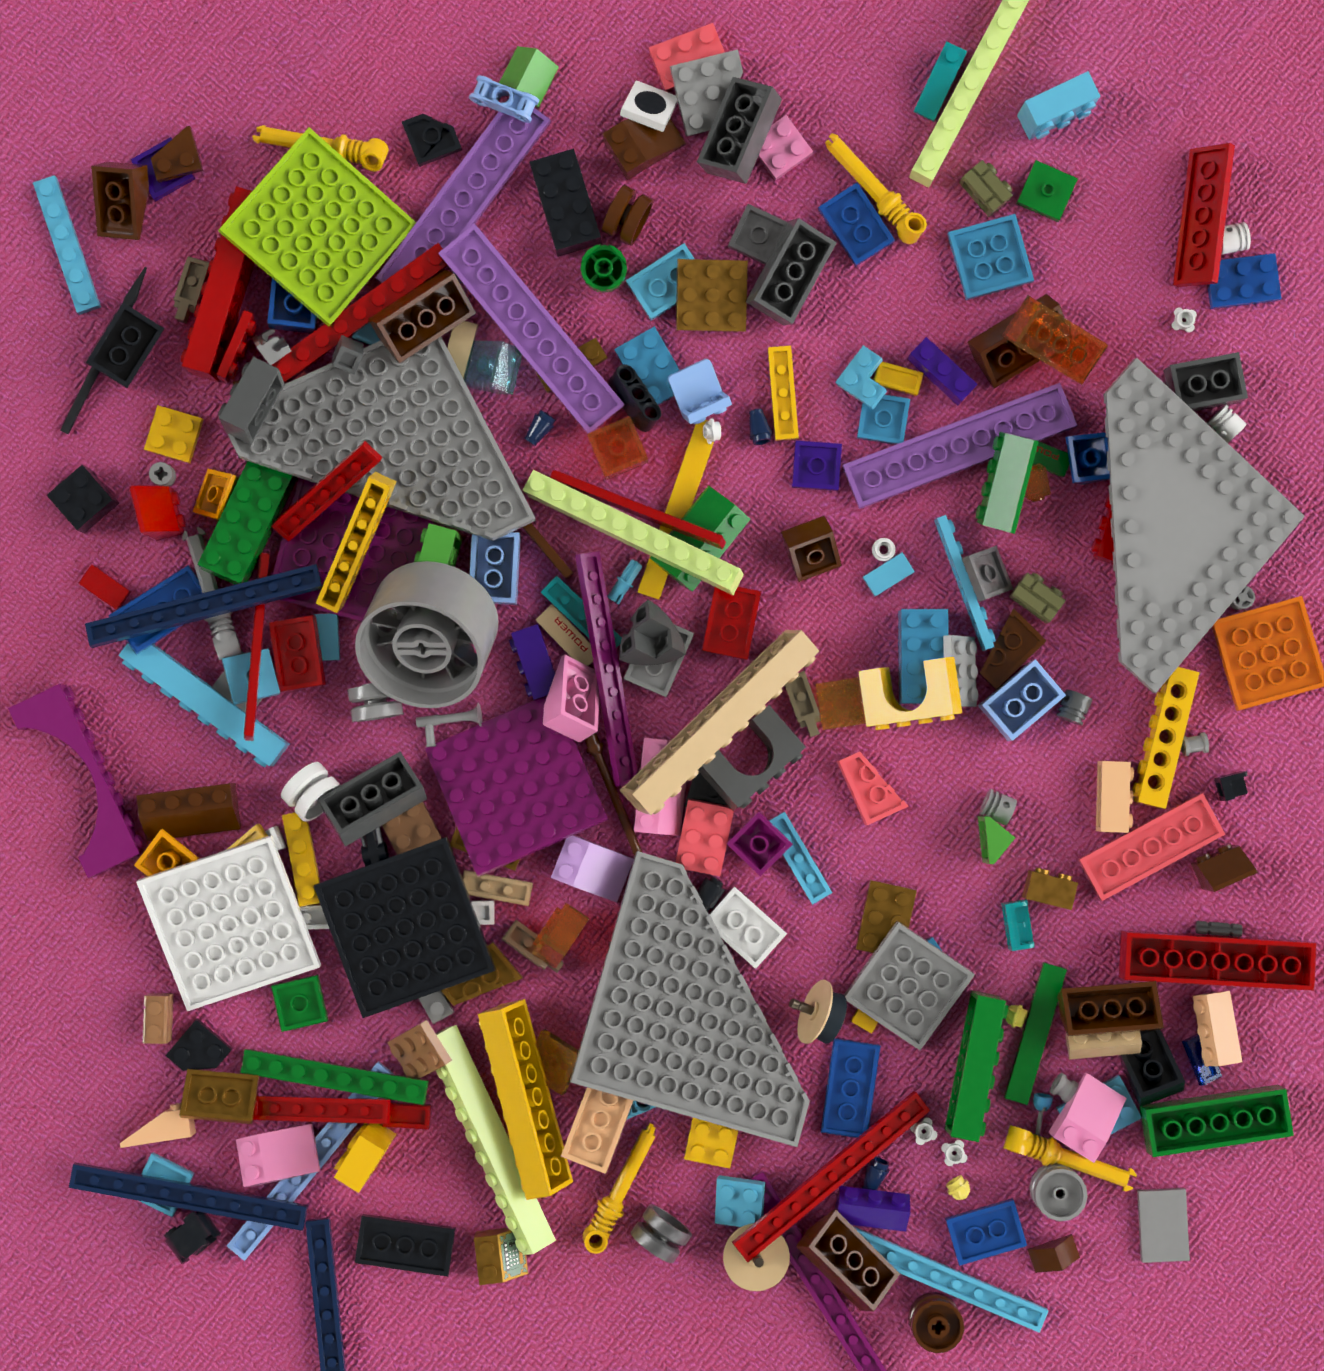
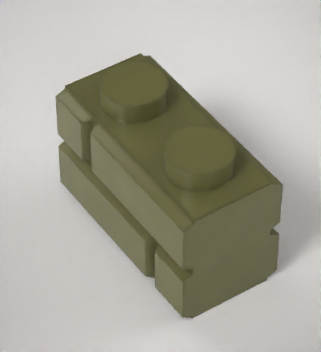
[959,160,1013,217]
[1008,572,1066,624]

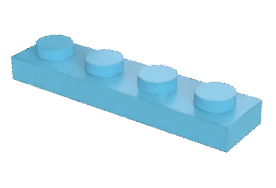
[769,812,832,905]

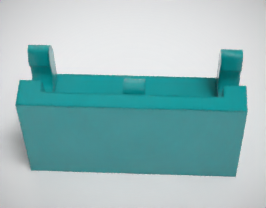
[1001,899,1035,951]

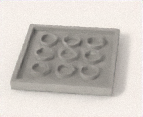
[844,921,975,1050]

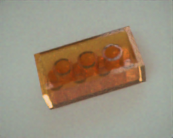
[1002,295,1108,385]

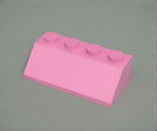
[634,738,686,836]

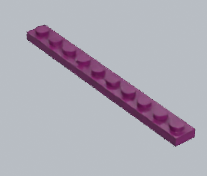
[575,551,638,786]
[749,1170,887,1371]

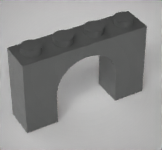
[698,705,806,811]

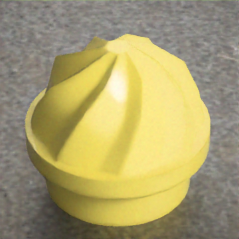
[1005,1005,1028,1028]
[946,1175,970,1200]

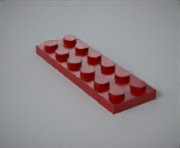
[1173,143,1235,287]

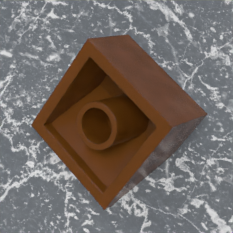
[781,516,842,582]
[1191,843,1258,892]

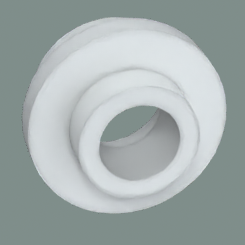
[872,538,895,561]

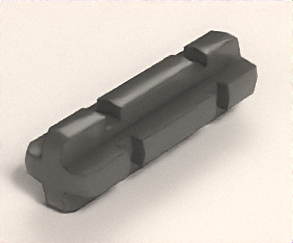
[1195,921,1243,937]

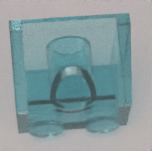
[464,341,522,395]

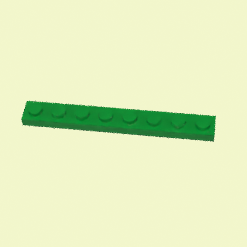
[240,1049,429,1105]

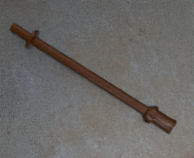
[584,733,643,857]

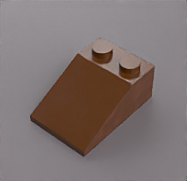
[602,118,686,180]
[91,162,149,240]

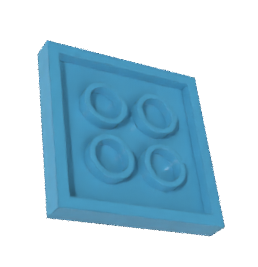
[947,214,1034,300]

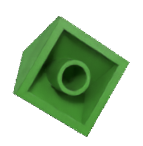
[499,46,559,108]
[977,815,1015,864]

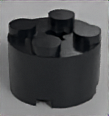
[164,1211,221,1264]

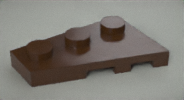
[979,608,1047,690]

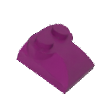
[727,811,793,876]

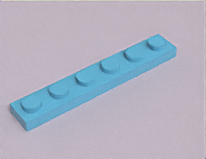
[33,175,101,315]
[934,515,996,651]

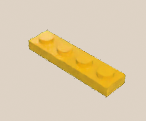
[768,346,799,441]
[282,812,320,907]

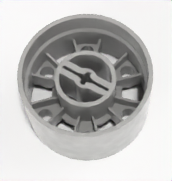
[355,561,499,708]

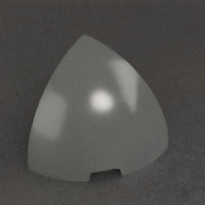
[619,600,686,666]

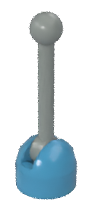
[1033,1093,1053,1136]

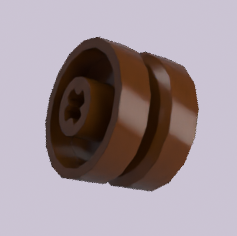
[602,184,654,246]
[908,1292,964,1353]

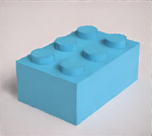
[1017,71,1100,140]

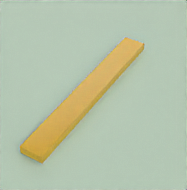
[637,420,714,600]

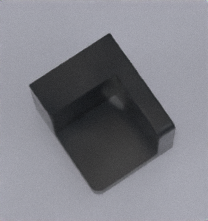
[1214,771,1248,801]

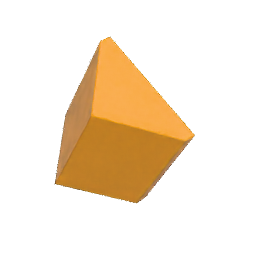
[193,469,239,521]
[134,829,199,876]

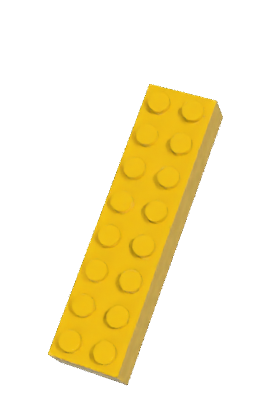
[478,999,573,1200]

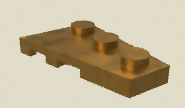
[441,942,523,1006]

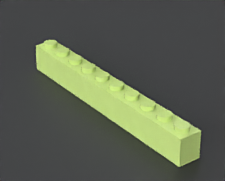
[909,0,1029,188]
[523,470,744,595]
[436,1025,556,1255]

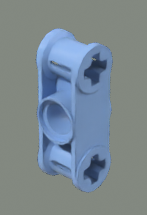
[469,75,539,123]

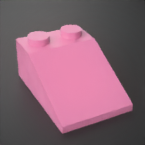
[543,654,599,742]
[1049,1073,1127,1163]
[236,1124,320,1187]

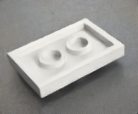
[709,886,787,969]

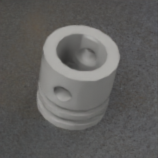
[979,789,1017,826]

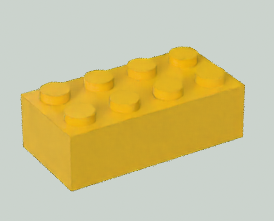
[334,1123,397,1193]

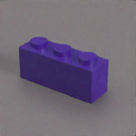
[907,337,978,406]
[509,624,555,700]
[835,1186,911,1232]

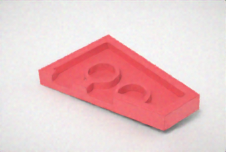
[837,752,909,826]

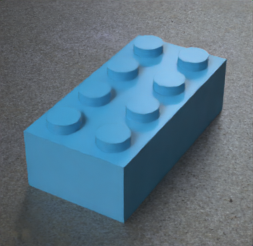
[898,609,949,704]

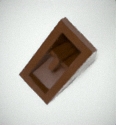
[1027,1234,1080,1273]

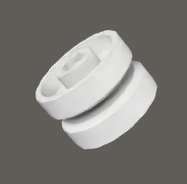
[281,762,341,822]

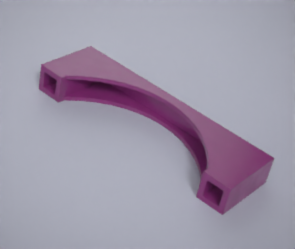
[8,684,145,878]

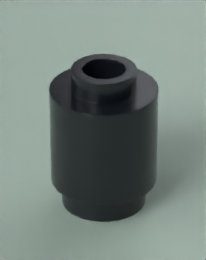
[697,876,725,912]

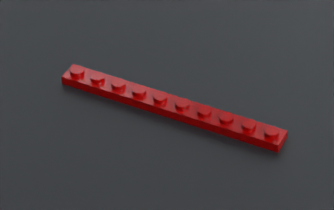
[272,243,448,384]
[732,1091,930,1262]

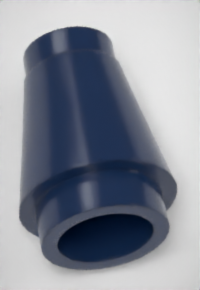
[749,409,773,445]
[524,410,556,446]
[862,1156,890,1190]

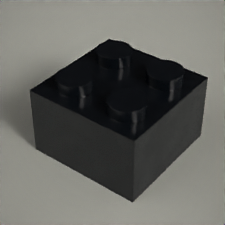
[47,465,119,534]

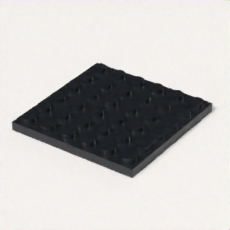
[314,837,496,1018]

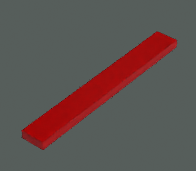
[550,470,726,550]
[244,553,270,741]

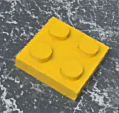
[144,405,204,464]
[684,1117,738,1169]

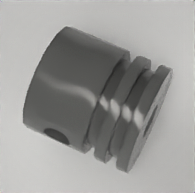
[1056,689,1093,726]

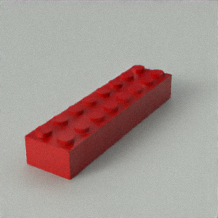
[181,186,255,382]
[1119,930,1316,991]

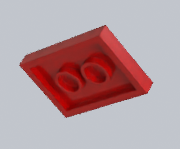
[216,310,257,384]
[702,587,761,660]
[269,615,326,692]

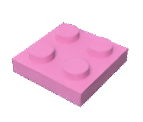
[758,115,813,181]

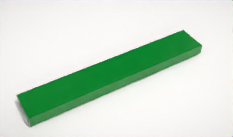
[1004,962,1067,1105]

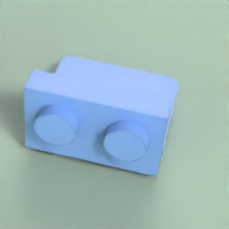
[668,359,732,424]

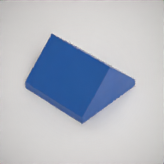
[1066,432,1110,485]

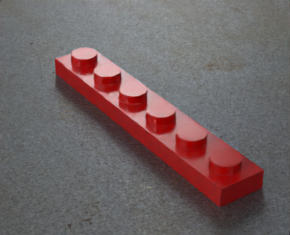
[271,441,382,542]
[253,1096,391,1124]

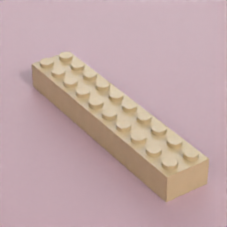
[620,630,819,815]

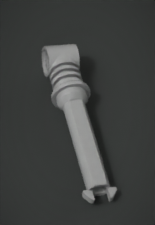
[182,527,243,660]

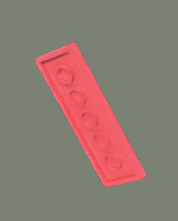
[1078,793,1225,901]

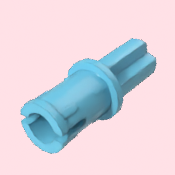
[607,559,642,604]

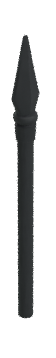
[60,267,147,435]

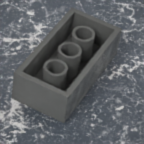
[697,77,782,184]
[746,218,837,326]
[318,752,427,846]

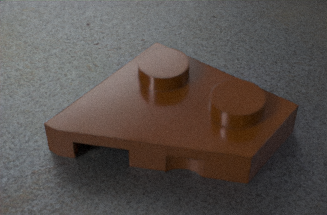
[151,126,203,183]

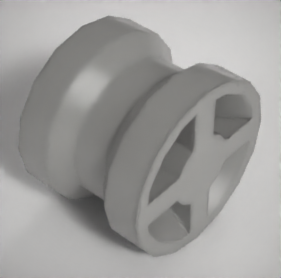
[149,462,176,487]
[1230,586,1255,610]
[1049,1073,1078,1103]

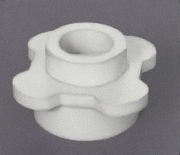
[1172,308,1197,333]
[703,418,721,444]
[910,1117,938,1145]
[941,1140,967,1166]

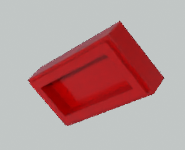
[78,564,131,610]
[382,1102,431,1129]

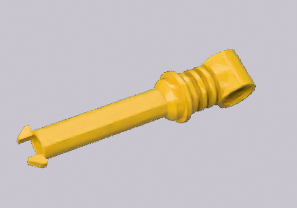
[252,125,389,171]
[825,133,927,244]
[583,1123,655,1254]
[1003,1125,1137,1192]

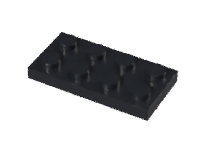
[355,1214,456,1277]

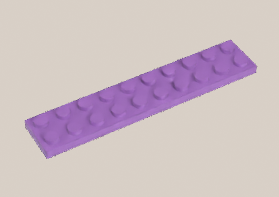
[376,98,551,283]
[438,223,625,435]
[842,383,1077,509]

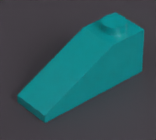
[913,41,967,122]

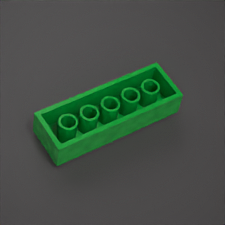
[197,461,298,585]
[944,990,1008,1142]
[1139,1085,1294,1157]

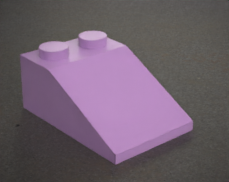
[551,835,634,903]

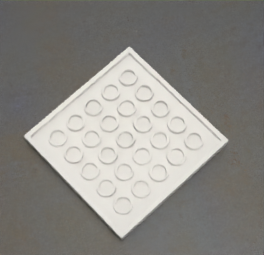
[136,835,321,1011]

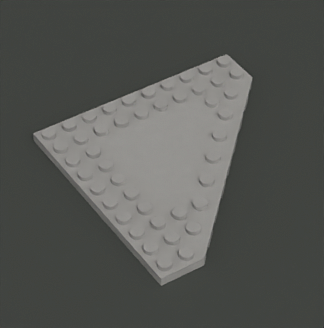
[218,337,536,541]
[1103,358,1305,693]
[570,851,810,1147]

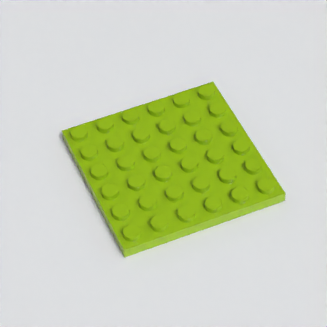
[218,127,416,327]

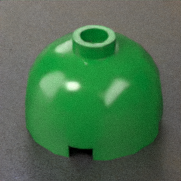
[581,244,627,293]

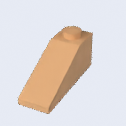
[120,1103,196,1148]

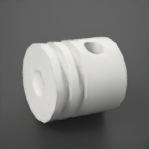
[1221,222,1251,255]
[1207,404,1247,443]

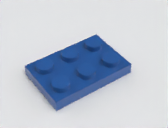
[818,182,895,267]
[1207,253,1282,309]
[945,1198,1027,1266]

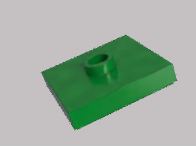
[1016,160,1078,222]
[271,975,329,1032]

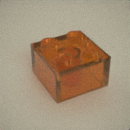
[587,416,648,481]
[532,903,589,969]

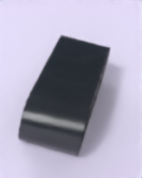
[608,364,662,432]

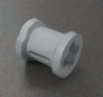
[1181,732,1209,756]

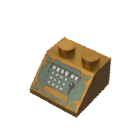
[474,1228,528,1285]

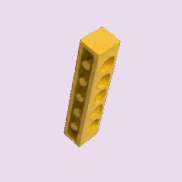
[316,472,397,613]
[1132,667,1200,809]

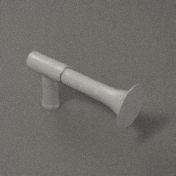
[416,703,483,747]

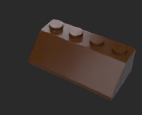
[368,269,476,363]
[968,294,1073,389]
[136,783,241,841]
[1057,981,1164,1036]
[796,1210,900,1312]

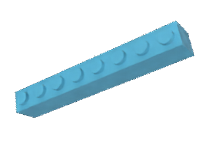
[118,643,290,767]

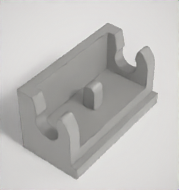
[252,329,291,365]

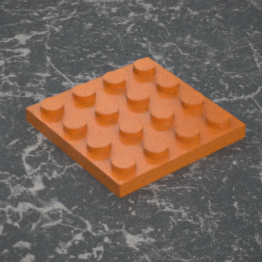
[1212,596,1324,711]

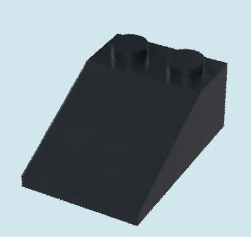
[1119,1029,1185,1107]

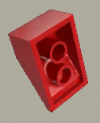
[130,485,186,541]

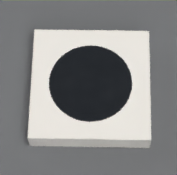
[620,80,678,132]

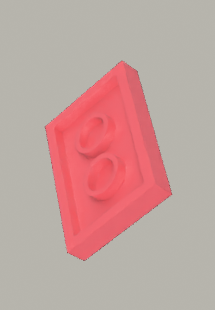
[649,23,725,92]
[675,798,734,876]

